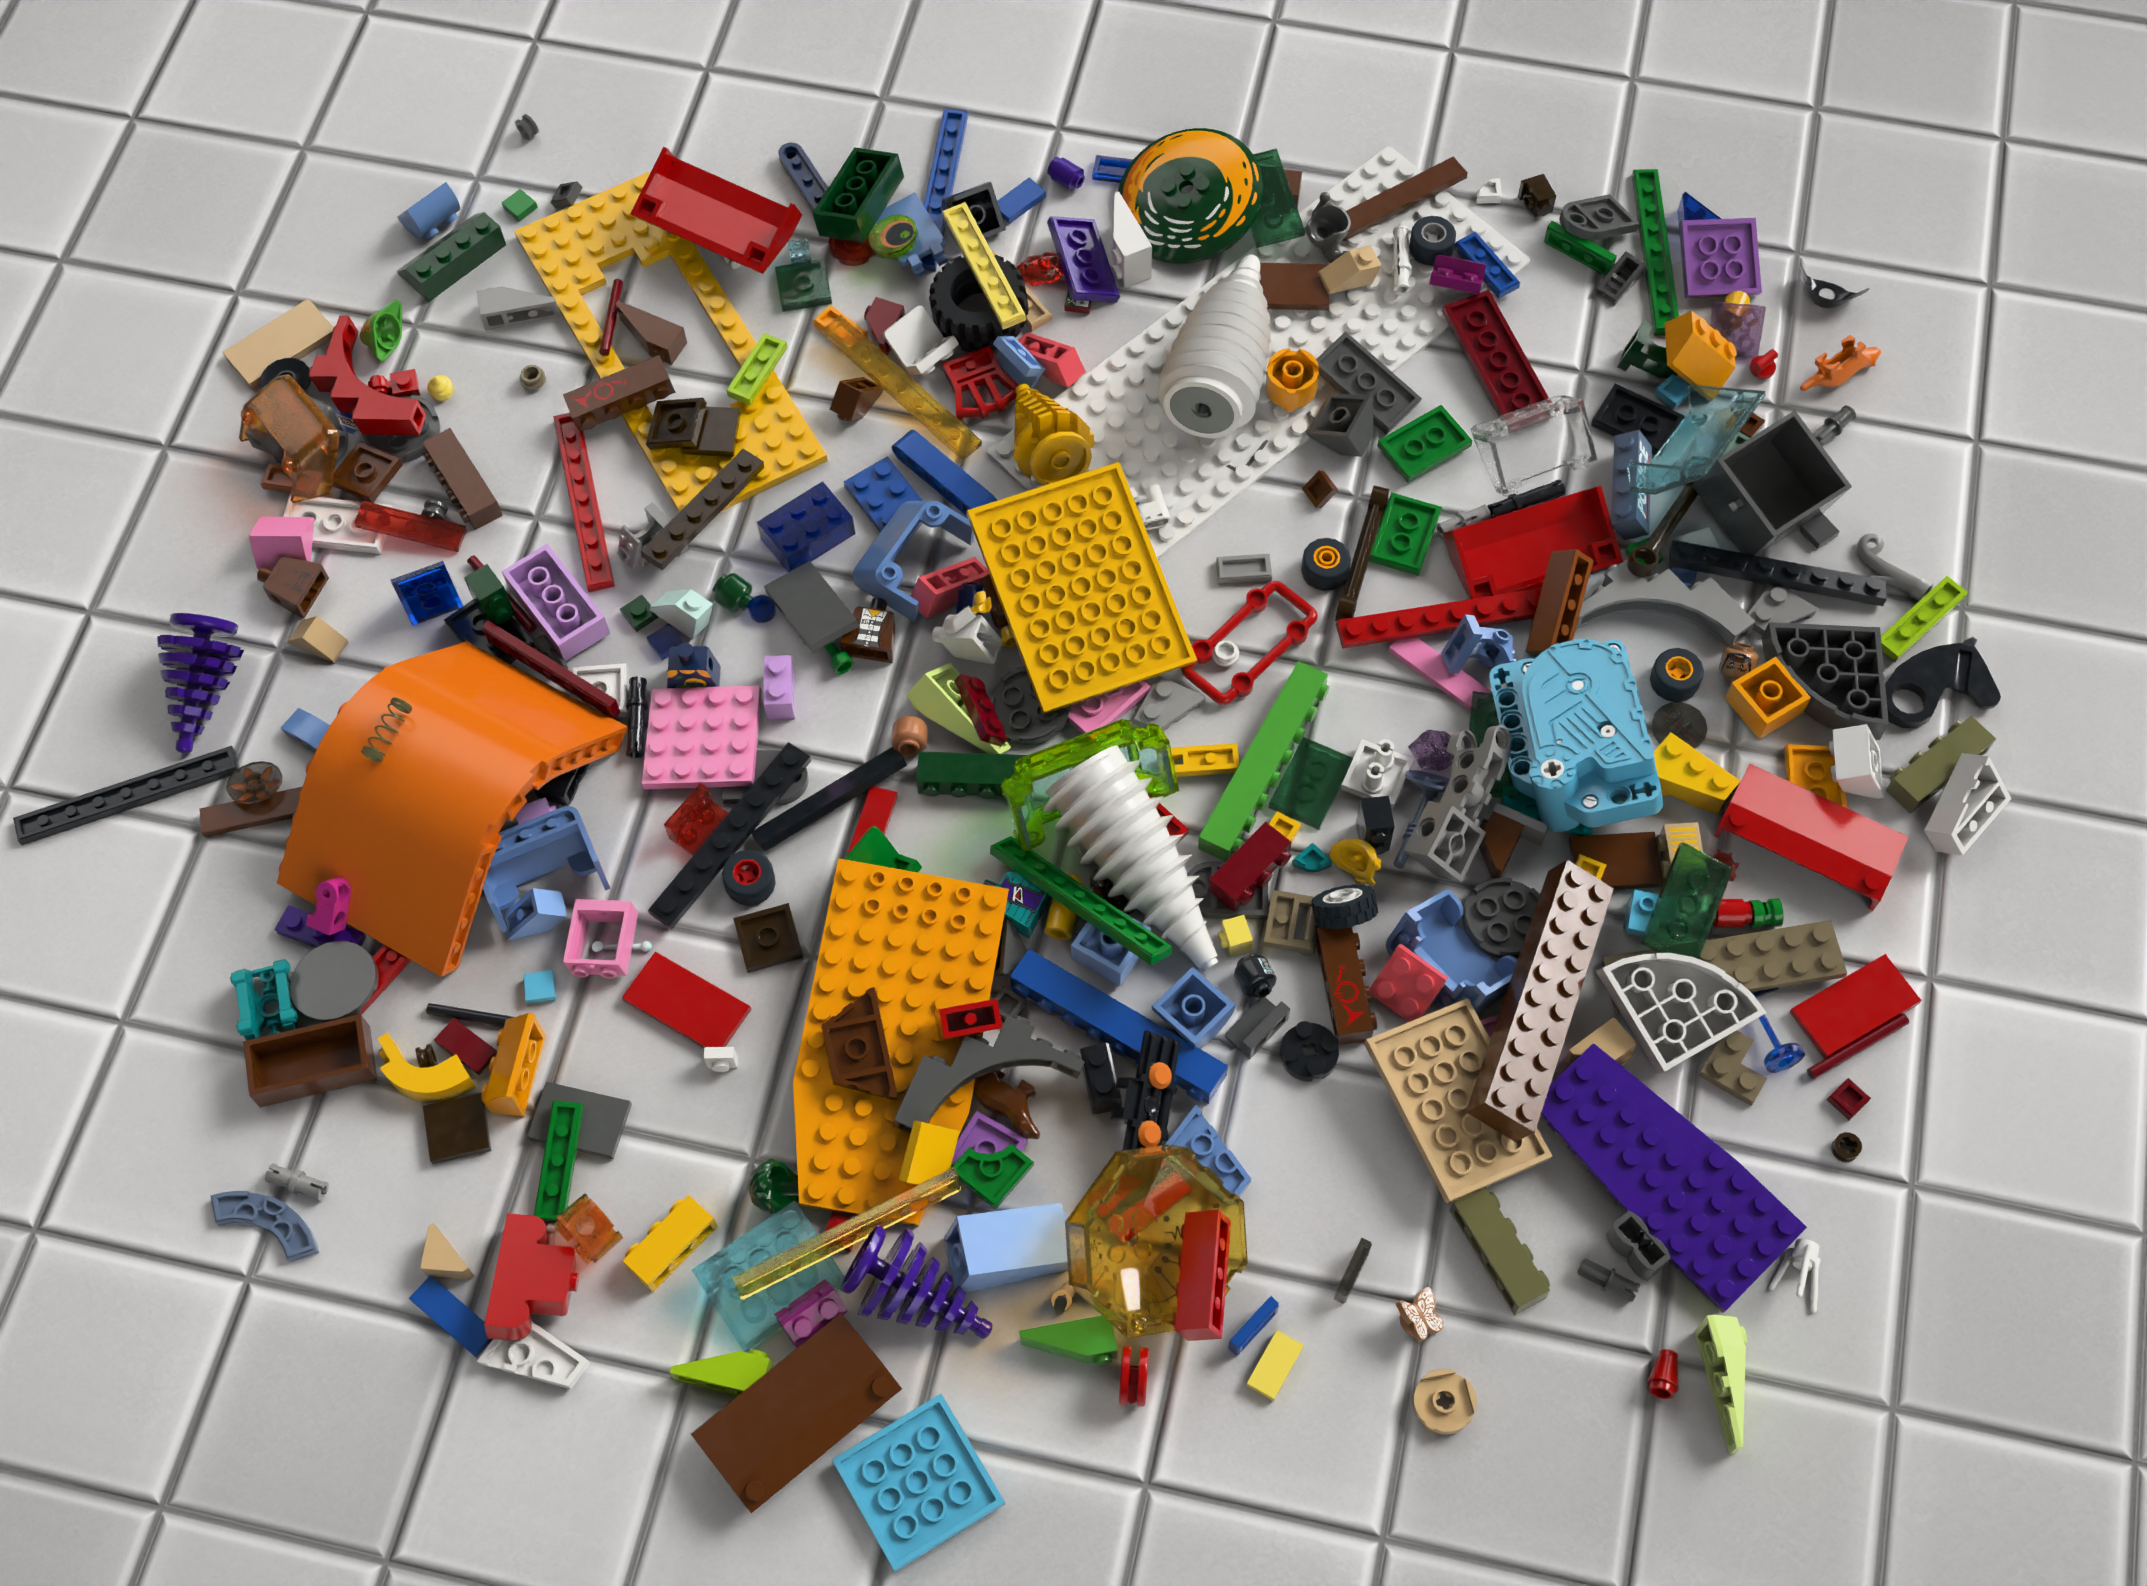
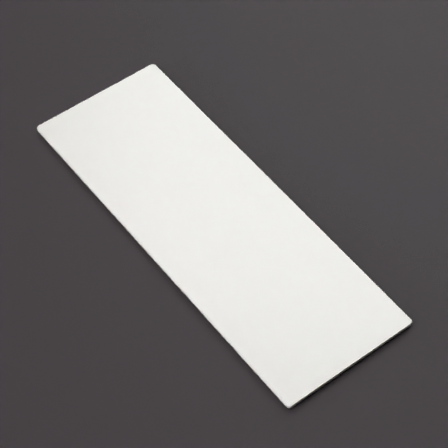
[988,147,1530,559]

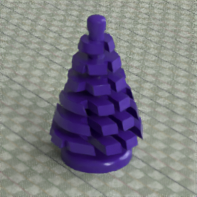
[157,613,244,754]
[840,1224,993,1339]

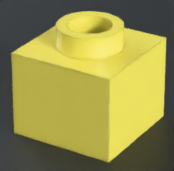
[1218,915,1253,957]

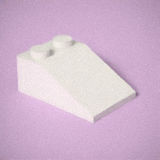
[1111,192,1152,288]

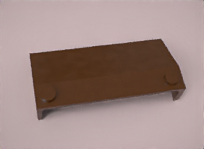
[691,1313,902,1513]

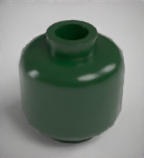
[712,573,754,613]

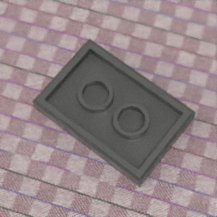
[527,1082,632,1159]

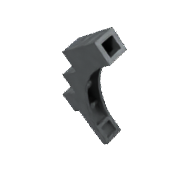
[894,1015,1085,1134]

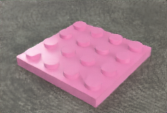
[642,685,762,789]

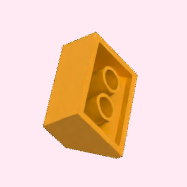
[1664,310,1737,401]
[482,1013,546,1117]

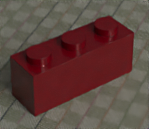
[1208,821,1292,911]

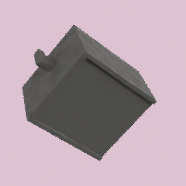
[1692,410,1852,556]

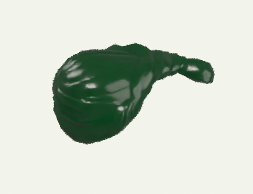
[748,1158,799,1216]

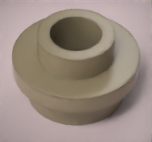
[519,365,546,390]

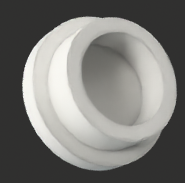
[1212,640,1239,667]

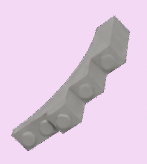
[1576,560,1755,647]

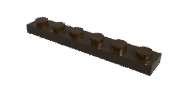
[641,449,764,571]

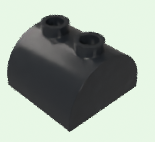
[942,182,1006,245]

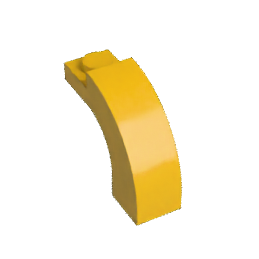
[377,1032,476,1103]

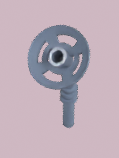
[1393,770,1450,869]

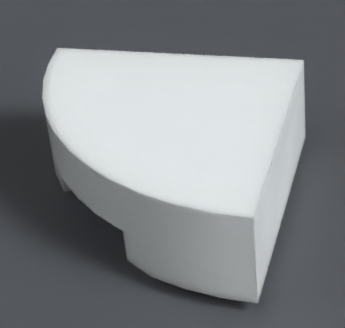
[1476,178,1502,204]

